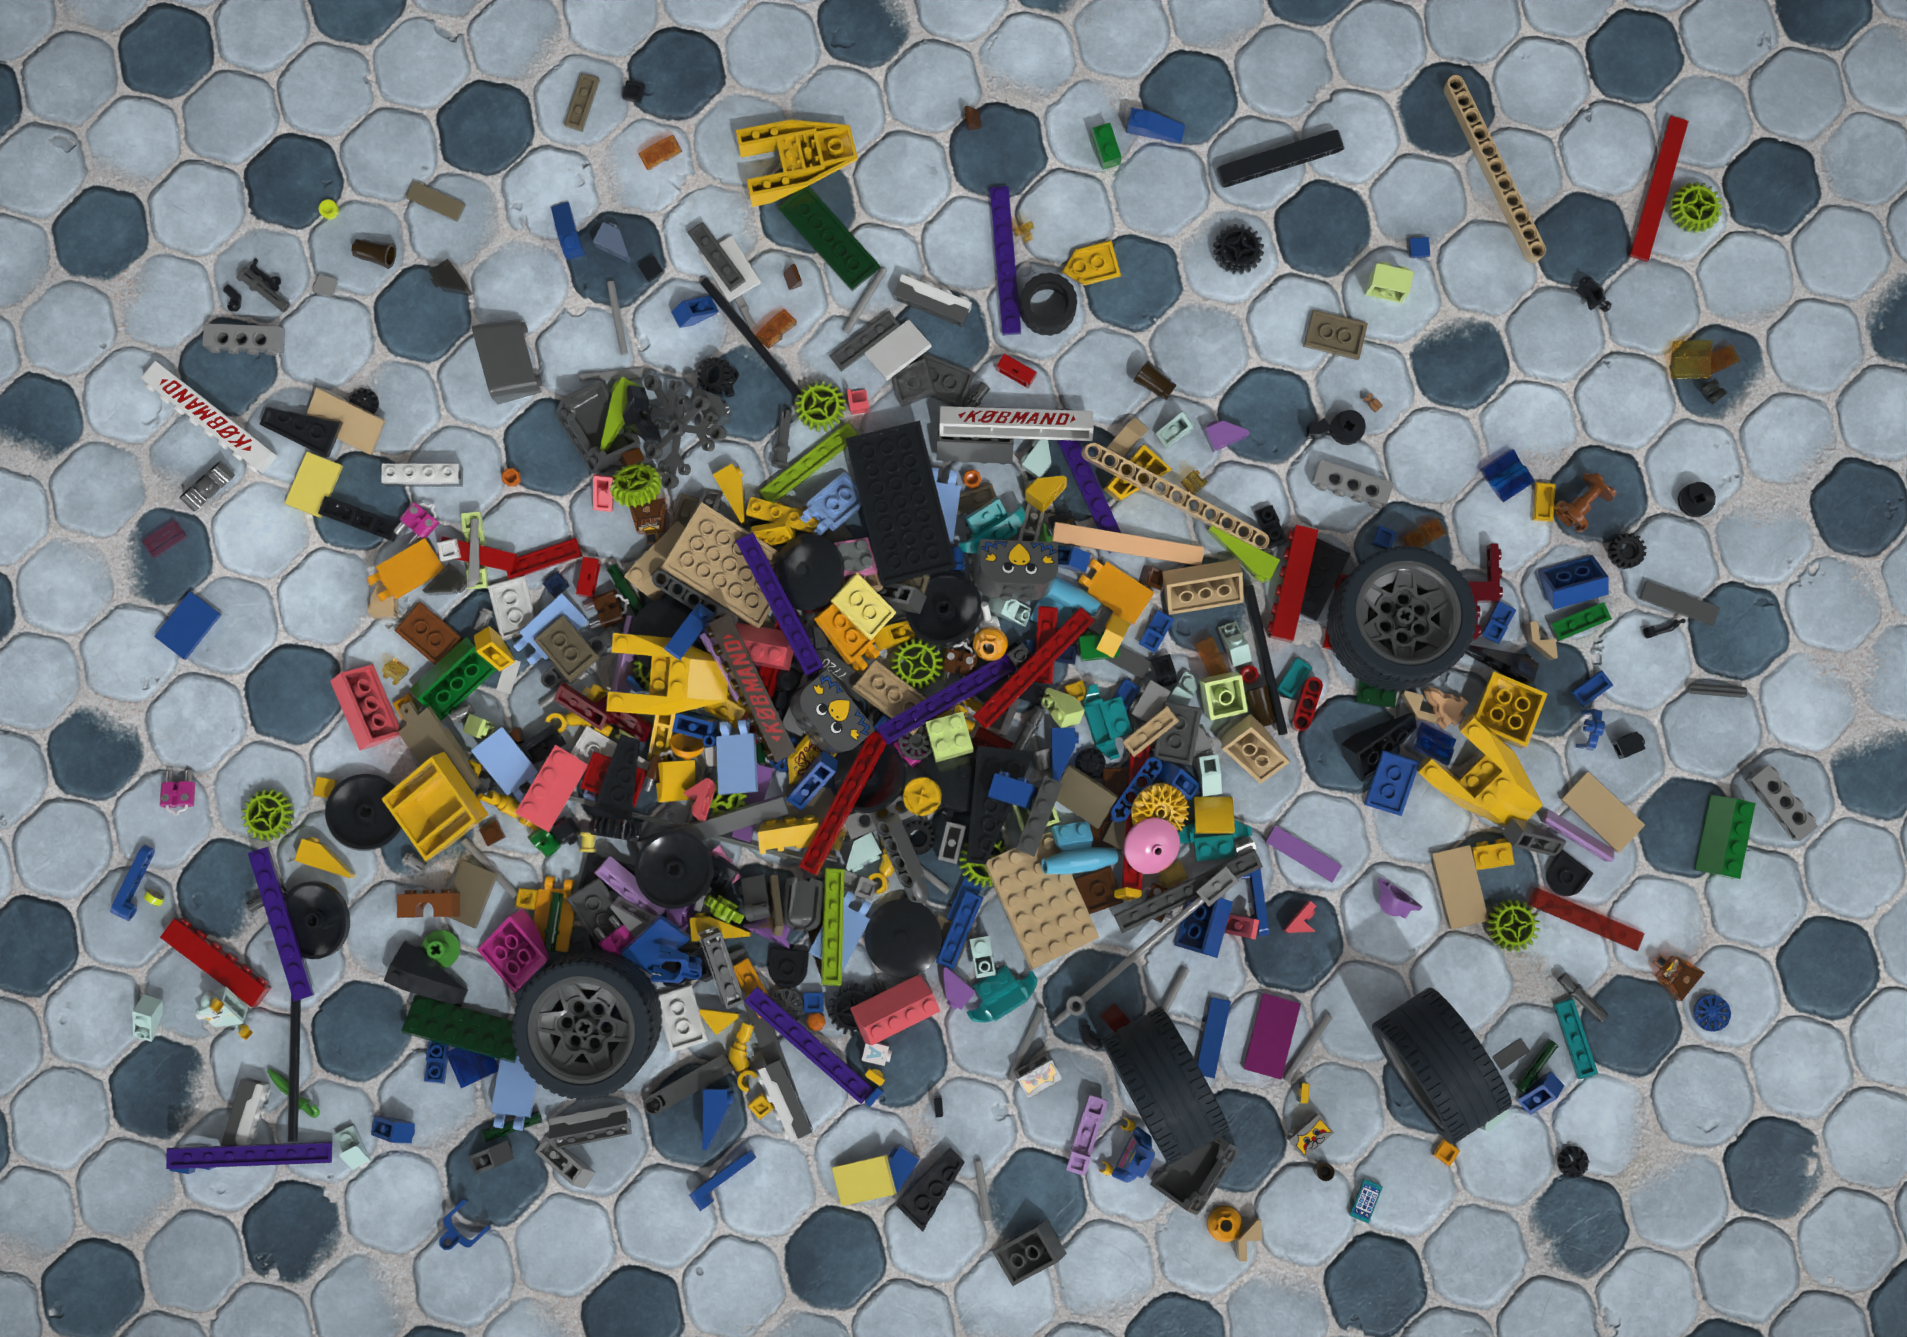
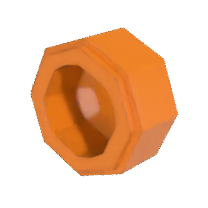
[502,468,521,487]
[963,469,982,489]
[806,1012,826,1032]

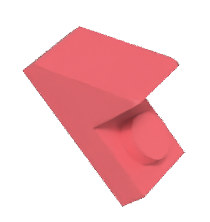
[593,474,614,512]
[684,778,716,821]
[1283,901,1316,933]
[1225,914,1259,939]

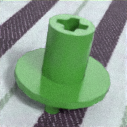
[422,930,461,968]

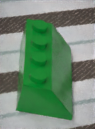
[410,636,497,721]
[1694,795,1756,879]

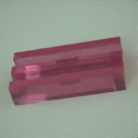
[142,521,186,558]

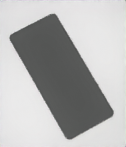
[1493,1039,1529,1070]

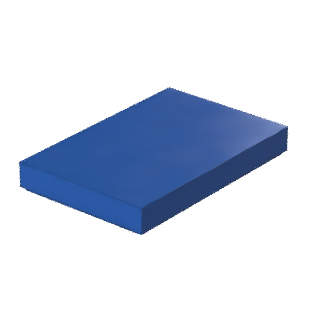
[154,591,222,660]
[1364,749,1420,816]
[621,914,690,974]

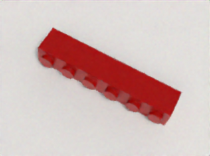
[1267,525,1319,643]
[160,918,272,1007]

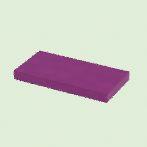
[1243,993,1301,1080]

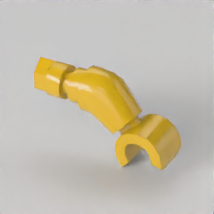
[546,711,613,737]
[477,790,538,830]
[868,836,895,894]
[728,1023,758,1092]

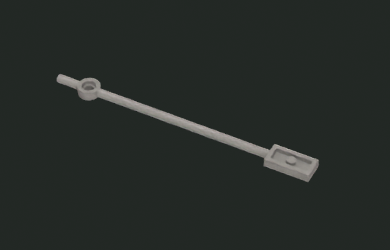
[1052,866,1239,1027]

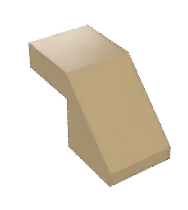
[1107,417,1149,457]
[1525,621,1558,660]
[1400,690,1438,724]
[1236,1217,1262,1261]

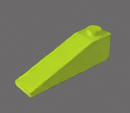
[600,376,641,453]
[1208,526,1280,583]

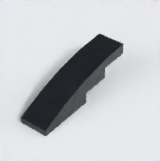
[318,496,399,542]

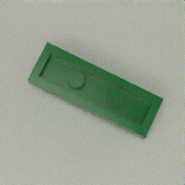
[1550,602,1612,642]

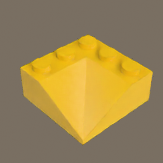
[1473,671,1548,748]

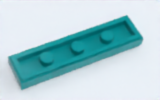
[1553,998,1598,1079]

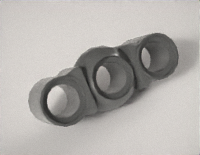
[179,461,235,512]

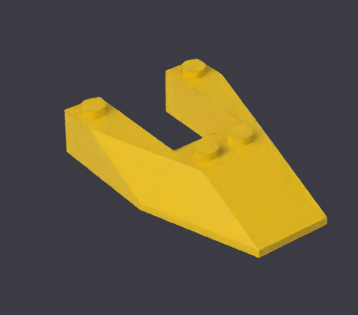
[736,119,858,207]
[606,633,728,716]
[1418,713,1543,827]

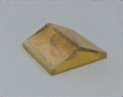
[1671,340,1713,379]

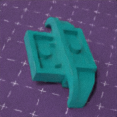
[957,497,1025,553]
[1084,684,1133,760]
[1178,820,1252,862]
[966,966,1038,1023]

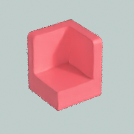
[847,389,870,415]

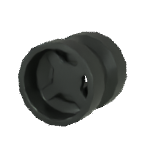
[1700,378,1728,405]

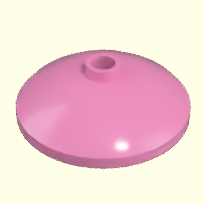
[1124,817,1180,874]

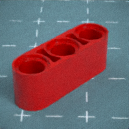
[1291,677,1323,732]

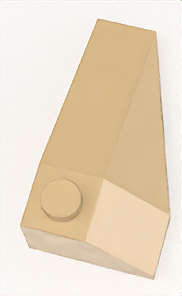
[624,521,685,601]

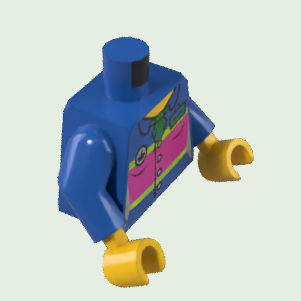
[1098,1118,1155,1183]

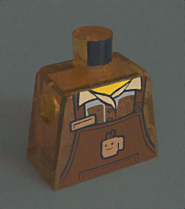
[630,498,668,544]
[1653,954,1705,1001]

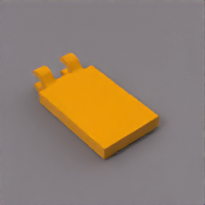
[366,538,446,602]
[1078,559,1155,625]
[814,602,880,672]
[534,876,575,952]

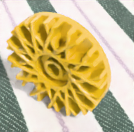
[1131,783,1189,831]

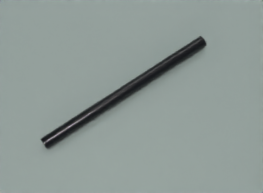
[700,278,802,398]
[1244,585,1288,736]
[288,995,301,1142]

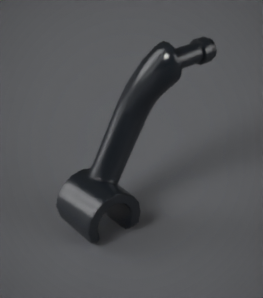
[250,259,281,292]
[1643,618,1686,639]

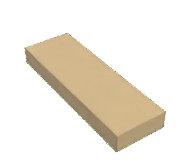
[1122,706,1180,757]

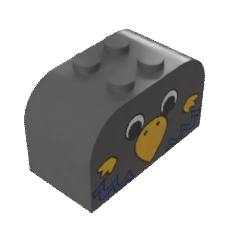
[975,539,1058,602]
[790,669,875,754]

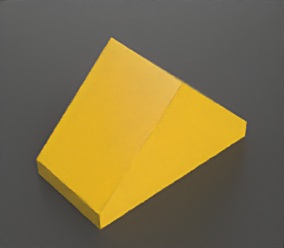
[1096,615,1131,658]
[699,1008,740,1035]

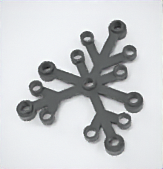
[644,375,727,489]

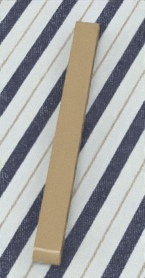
[1443,75,1546,263]
[1081,443,1269,549]

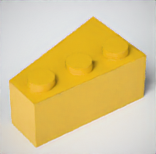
[1103,445,1173,502]
[758,815,821,854]

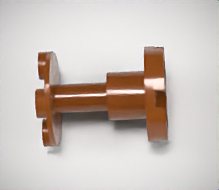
[1553,473,1617,533]

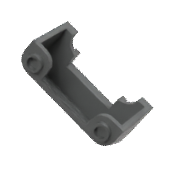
[472,319,543,405]
[556,381,641,473]
[1150,1137,1239,1215]

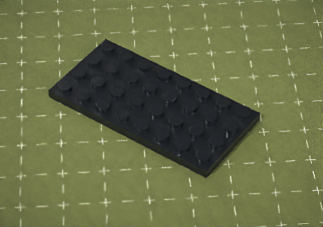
[845,420,956,586]

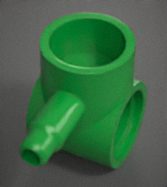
[527,827,561,858]

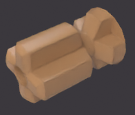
[1363,393,1383,412]

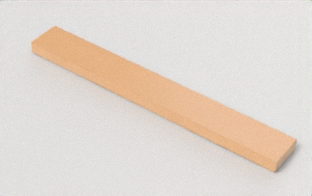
[1051,522,1204,566]

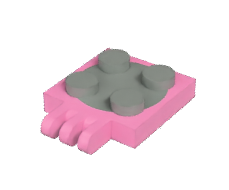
[834,537,878,579]

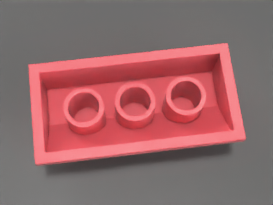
[735,623,794,671]
[330,664,401,751]
[515,745,588,833]
[850,974,940,1045]

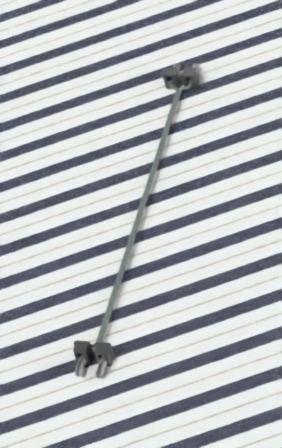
[470,758,837,879]

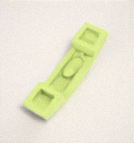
[461,512,488,590]

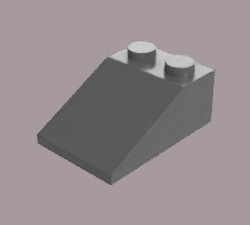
[993,1219,1067,1286]

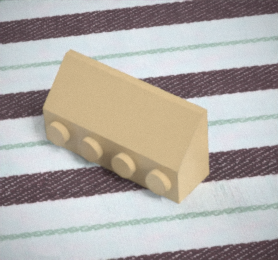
[1162,559,1244,615]

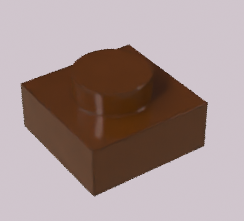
[479,820,506,847]

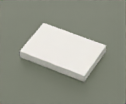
[700,236,761,302]
[864,320,932,381]
[488,576,536,641]
[658,985,709,1053]

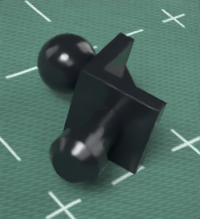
[1576,276,1612,312]

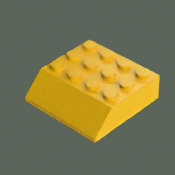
[382,752,489,862]

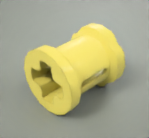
[579,832,596,852]

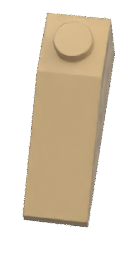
[368,580,398,619]

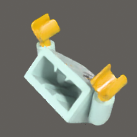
[195,987,253,1040]

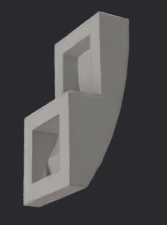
[844,870,879,901]

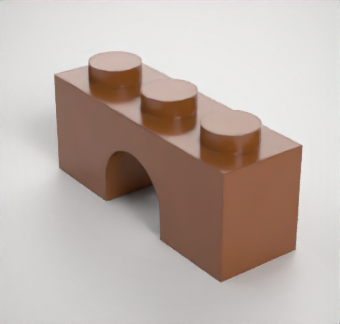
[397,889,460,918]

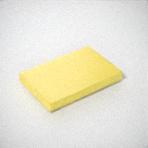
[284,452,343,518]
[830,572,897,640]
[832,1155,896,1206]

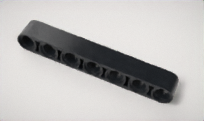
[1216,130,1345,188]

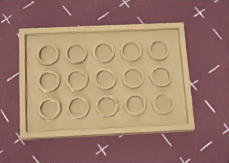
[661,502,780,629]
[985,831,1100,970]

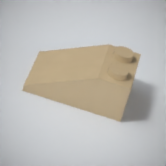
[1221,714,1290,784]

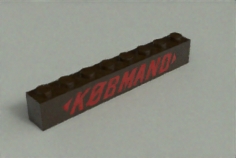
[704,612,796,762]

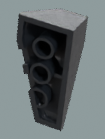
[1465,645,1539,684]
[1341,712,1417,782]
[384,940,468,1007]

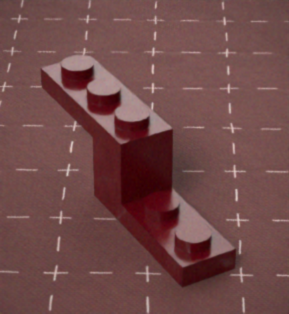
[1467,543,1503,641]
[554,682,654,743]

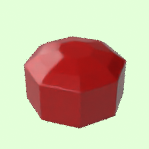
[1239,665,1259,684]

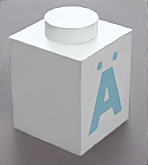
[862,1043,892,1066]

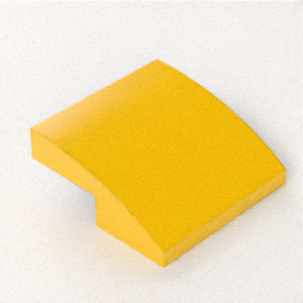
[656,760,696,803]
[1194,797,1235,834]

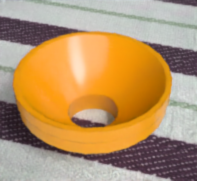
[973,626,1008,661]
[670,733,705,760]
[1207,1205,1243,1242]

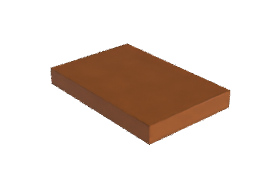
[394,602,464,665]

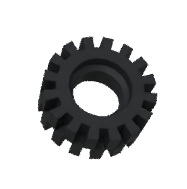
[697,357,734,393]
[1608,533,1647,569]
[904,820,935,855]

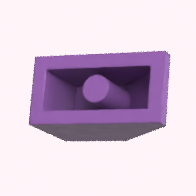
[1204,420,1250,452]
[943,966,976,1010]

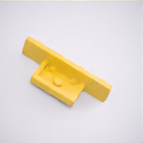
[746,497,820,535]

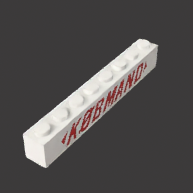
[141,361,277,473]
[940,406,1094,441]

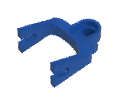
[1575,709,1605,751]
[651,944,702,983]
[439,1199,492,1250]

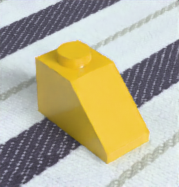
[1025,476,1067,513]
[874,620,918,651]
[474,626,515,671]

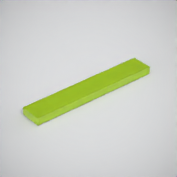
[758,422,858,503]
[821,868,845,986]

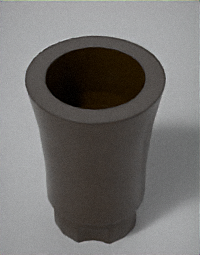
[351,239,396,269]
[1133,360,1176,400]
[1245,685,1275,727]

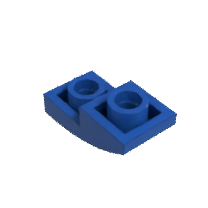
[424,1041,449,1084]

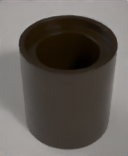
[1314,1161,1335,1181]

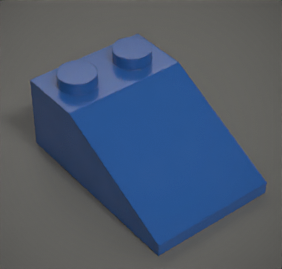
[702,1086,734,1150]

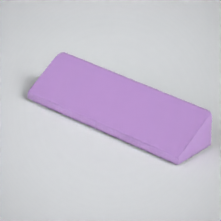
[611,616,637,693]
[1541,809,1614,862]
[594,856,666,917]

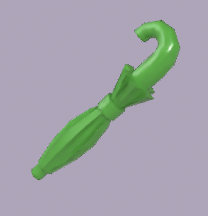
[267,1069,320,1118]

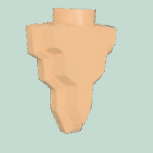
[1423,686,1469,730]

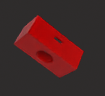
[996,353,1037,389]
[576,556,601,599]

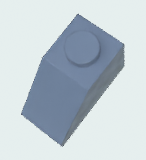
[593,222,631,263]

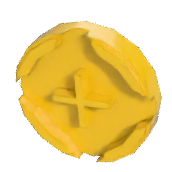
[903,777,942,816]

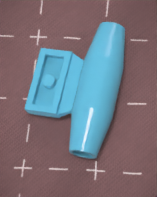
[1030,577,1101,630]
[1041,821,1118,875]

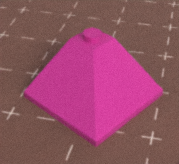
[477,908,550,993]

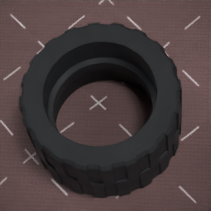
[1020,273,1077,336]

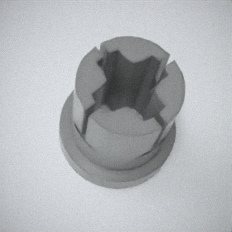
[1033,748,1052,771]

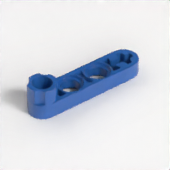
[1109,757,1162,823]
[110,844,155,921]
[1241,868,1269,936]
[689,1150,757,1211]

